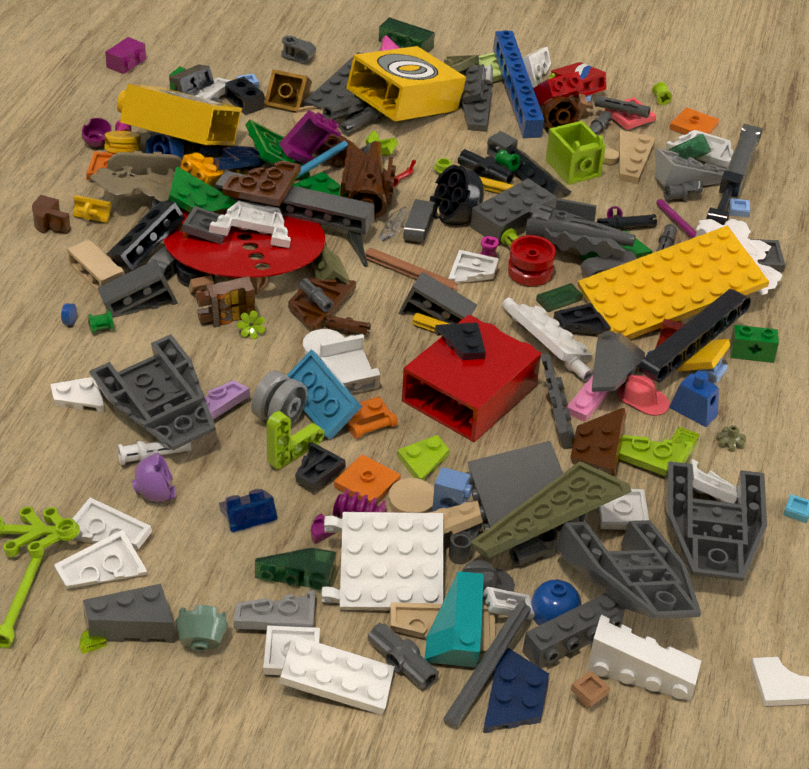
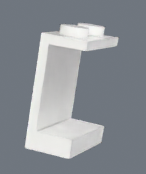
[319,334,380,394]

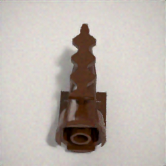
[340,141,396,221]

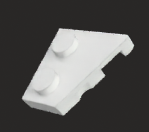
[448,250,499,283]
[50,377,104,413]

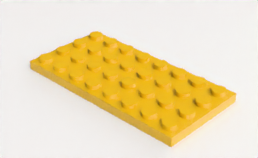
[578,225,769,340]

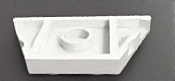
[665,130,733,168]

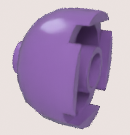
[132,452,176,503]

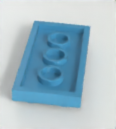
[287,349,363,440]

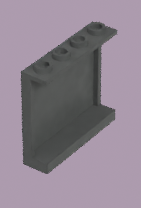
[465,441,579,531]

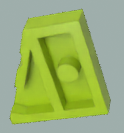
[397,435,449,481]

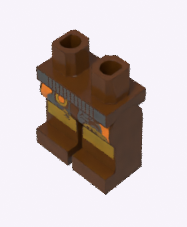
[196,276,256,328]

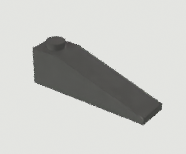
[592,331,645,392]

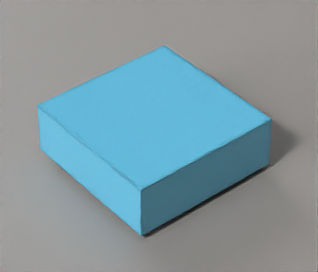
[783,494,809,523]

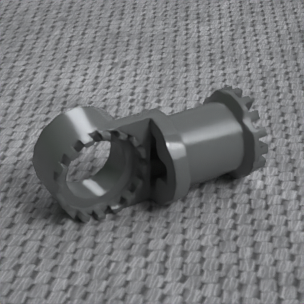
[663,181,703,202]

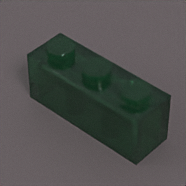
[378,17,435,53]

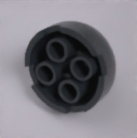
[430,164,484,225]

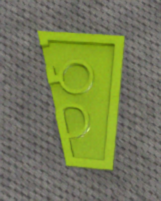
[619,435,694,476]

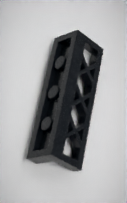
[508,145,572,196]

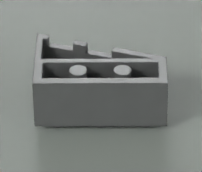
[98,260,178,318]

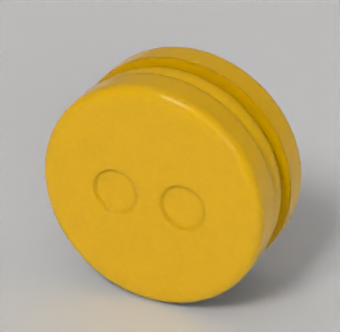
[104,131,141,154]

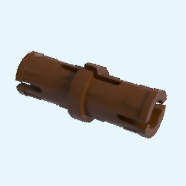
[325,315,371,336]

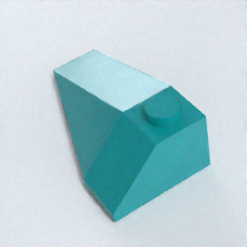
[425,571,484,667]

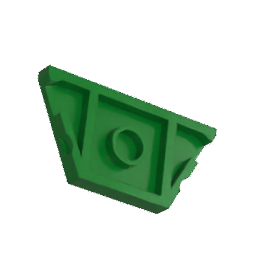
[168,167,237,215]

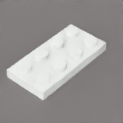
[278,635,395,715]

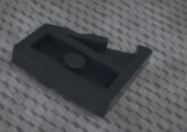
[295,442,346,492]

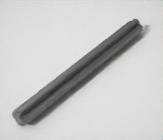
[444,602,531,728]

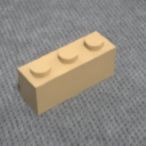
[67,239,125,294]

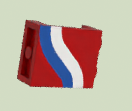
[551,62,607,98]

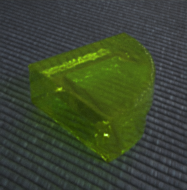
[79,629,107,655]

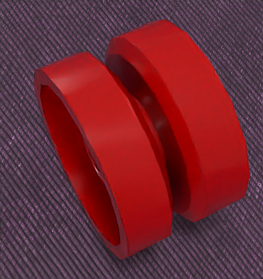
[508,235,556,286]

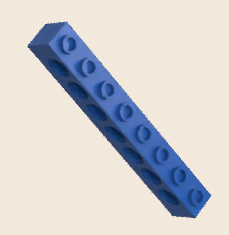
[493,30,544,138]

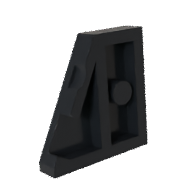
[554,303,611,334]
[435,322,486,360]

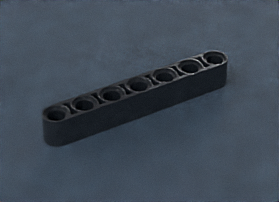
[639,289,751,383]

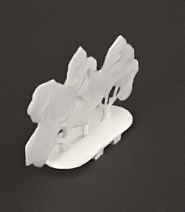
[696,219,782,295]

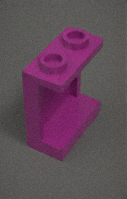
[279,110,341,164]

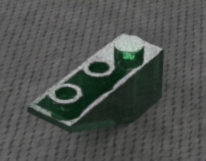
[255,548,336,590]

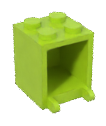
[545,121,606,185]

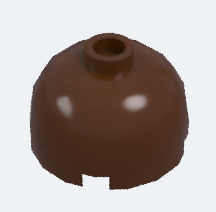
[542,96,580,129]

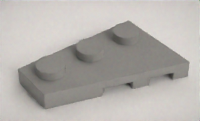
[234,590,316,630]

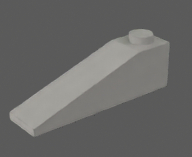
[655,148,727,187]

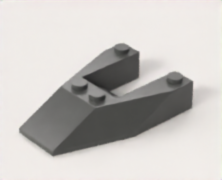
[664,461,767,581]
[556,520,701,619]

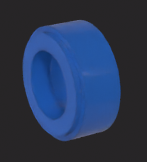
[61,303,77,325]

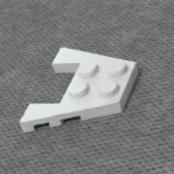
[209,200,291,248]

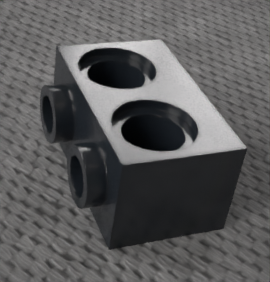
[225,76,265,115]

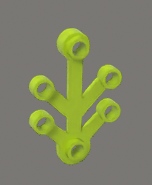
[0,506,80,558]

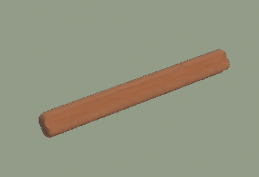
[365,248,458,291]

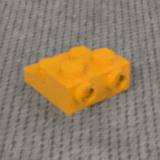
[180,153,228,188]

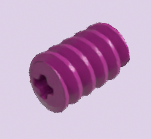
[333,489,387,519]

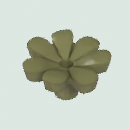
[716,425,746,452]

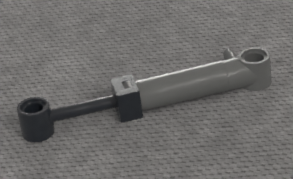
[706,124,763,225]

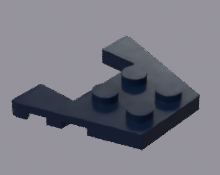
[195,144,269,170]

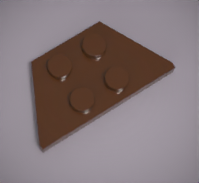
[288,278,356,331]
[571,408,626,476]

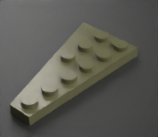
[470,461,632,558]

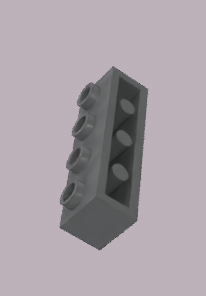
[522,594,625,668]

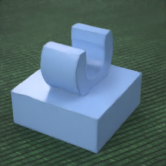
[698,358,728,383]

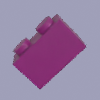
[105,37,146,74]

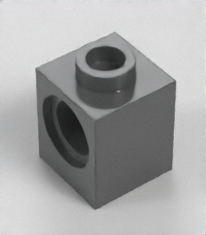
[487,131,518,158]

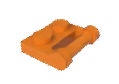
[345,396,398,439]

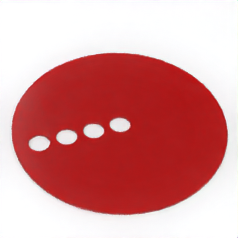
[163,210,325,278]

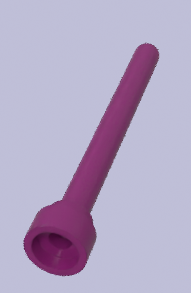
[656,199,697,238]

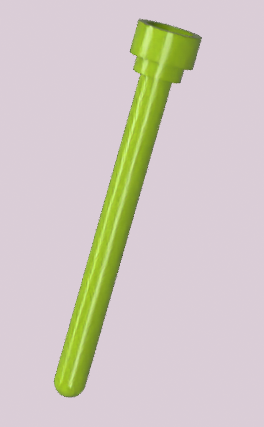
[0,554,44,649]

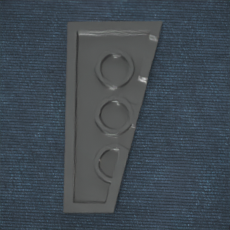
[460,84,492,132]
[540,353,575,449]

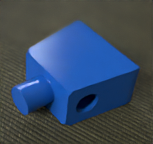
[669,371,719,427]

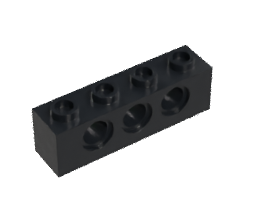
[106,201,185,271]

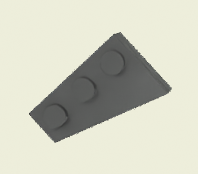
[398,272,477,324]
[83,584,174,643]

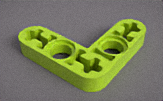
[266,411,325,470]

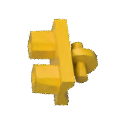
[73,195,111,223]

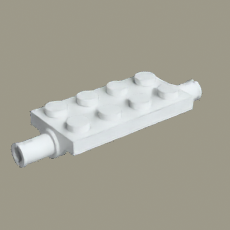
[502,298,593,382]

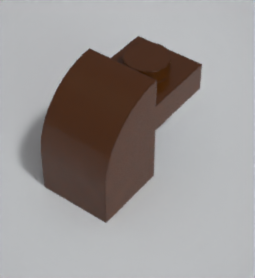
[32,195,71,234]

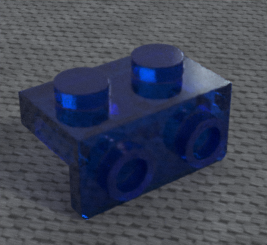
[219,489,277,532]

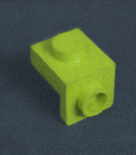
[365,131,398,156]

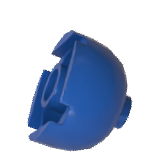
[146,132,184,159]
[531,579,582,625]

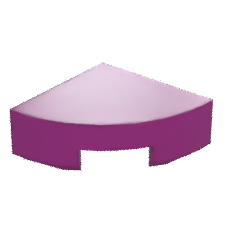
[311,513,335,544]

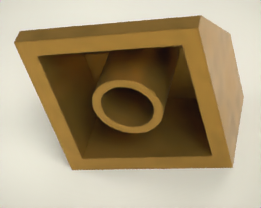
[264,69,312,112]

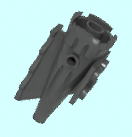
[526,198,636,259]

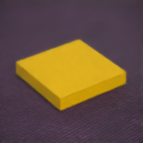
[676,339,730,371]

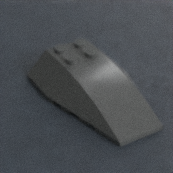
[89,334,216,450]

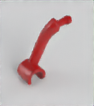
[394,159,416,187]

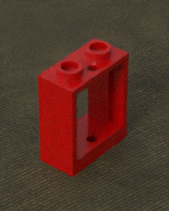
[533,71,584,107]

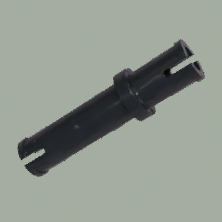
[597,214,657,230]

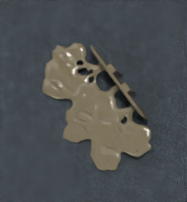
[90,151,182,201]

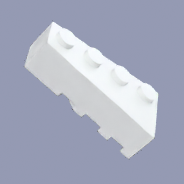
[587,615,701,701]

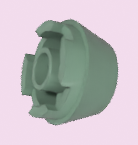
[175,605,228,651]

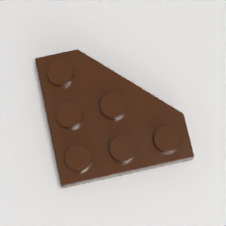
[222,161,301,206]

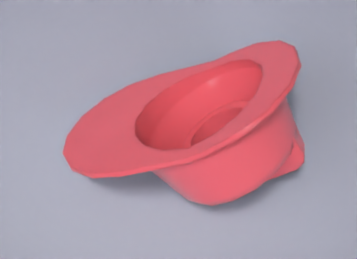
[618,375,669,416]

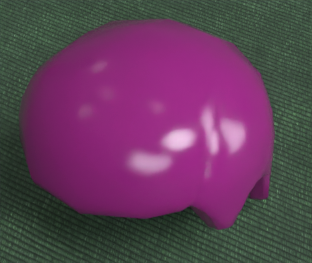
[81,118,112,148]

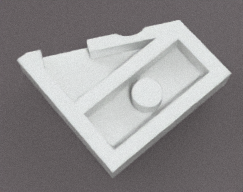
[689,459,738,503]

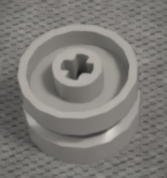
[251,370,308,426]

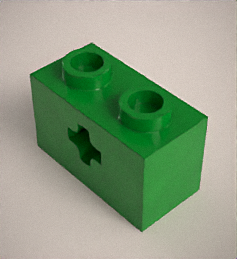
[730,325,779,363]

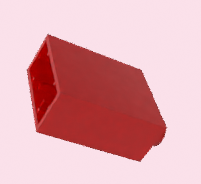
[401,314,541,442]

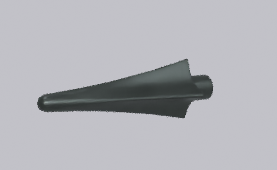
[346,230,368,267]

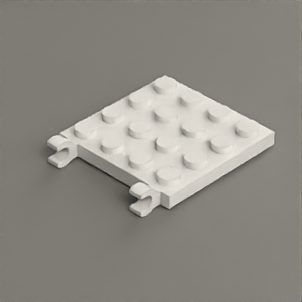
[322,512,443,611]

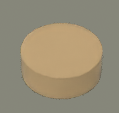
[603,148,619,165]

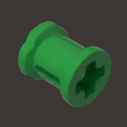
[495,150,521,171]
[87,310,114,334]

